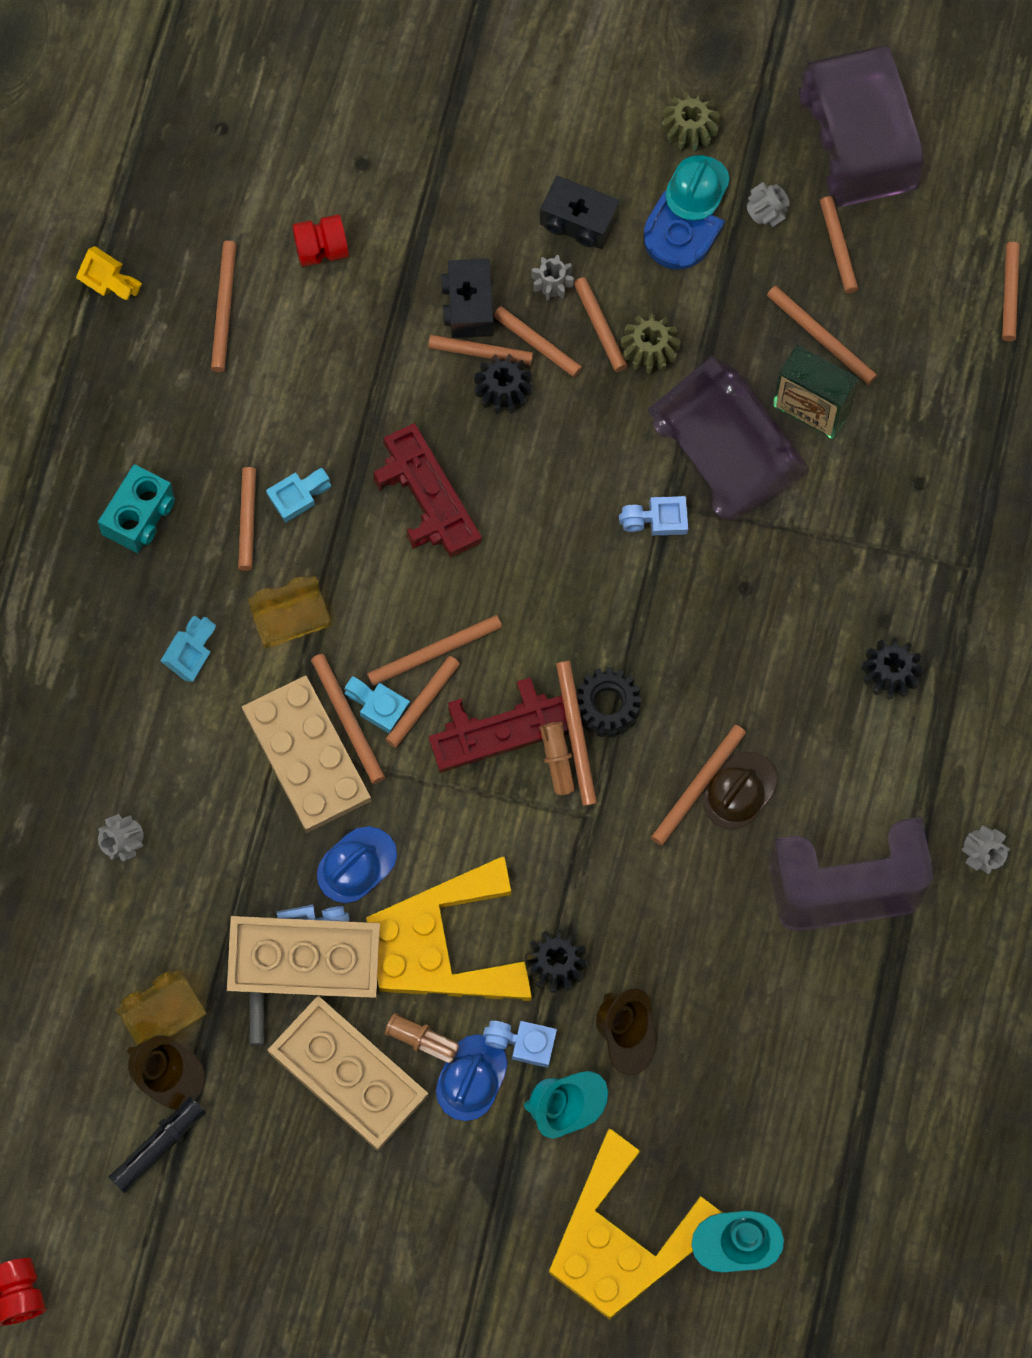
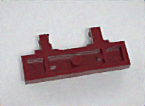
[373,423,482,558]
[428,677,569,773]

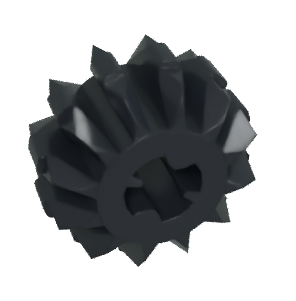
[474,353,533,414]
[861,637,924,700]
[525,929,588,993]

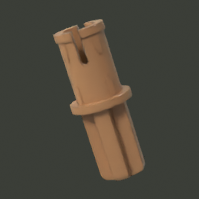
[539,721,574,795]
[385,1013,459,1063]

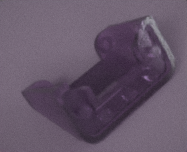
[648,356,810,521]

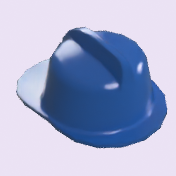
[317,826,397,903]
[436,1034,507,1121]

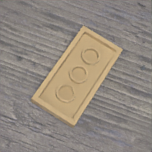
[242,675,371,834]
[227,916,380,998]
[267,996,429,1151]

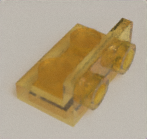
[248,576,332,649]
[115,971,206,1044]

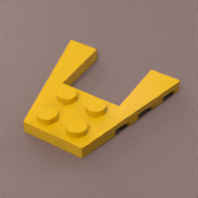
[366,857,532,1001]
[549,1129,722,1320]

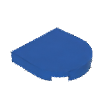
[644,191,725,269]

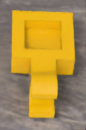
[76,246,142,300]

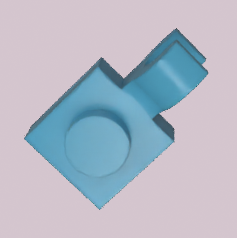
[266,468,332,523]
[161,616,216,682]
[344,676,410,733]

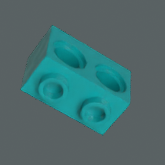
[98,464,175,554]

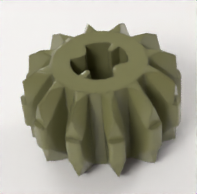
[662,92,720,152]
[621,313,680,374]

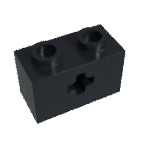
[540,175,620,250]
[441,258,493,338]

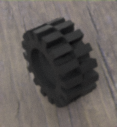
[576,667,641,738]

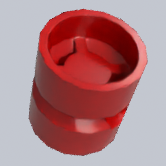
[292,214,349,268]
[0,1258,46,1326]

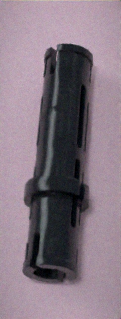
[108,1096,206,1194]

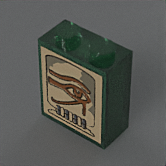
[773,345,859,440]

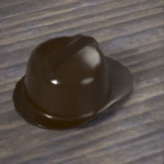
[703,752,777,829]
[596,988,656,1076]
[127,1035,205,1109]

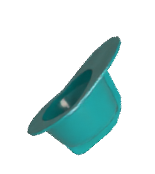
[665,155,730,221]
[524,1071,608,1139]
[691,1210,784,1272]

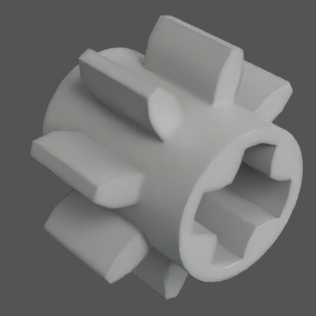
[747,182,790,227]
[531,255,574,300]
[98,814,143,861]
[962,825,1010,874]

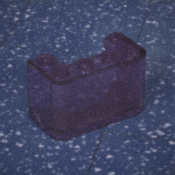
[798,45,924,207]
[768,817,933,931]

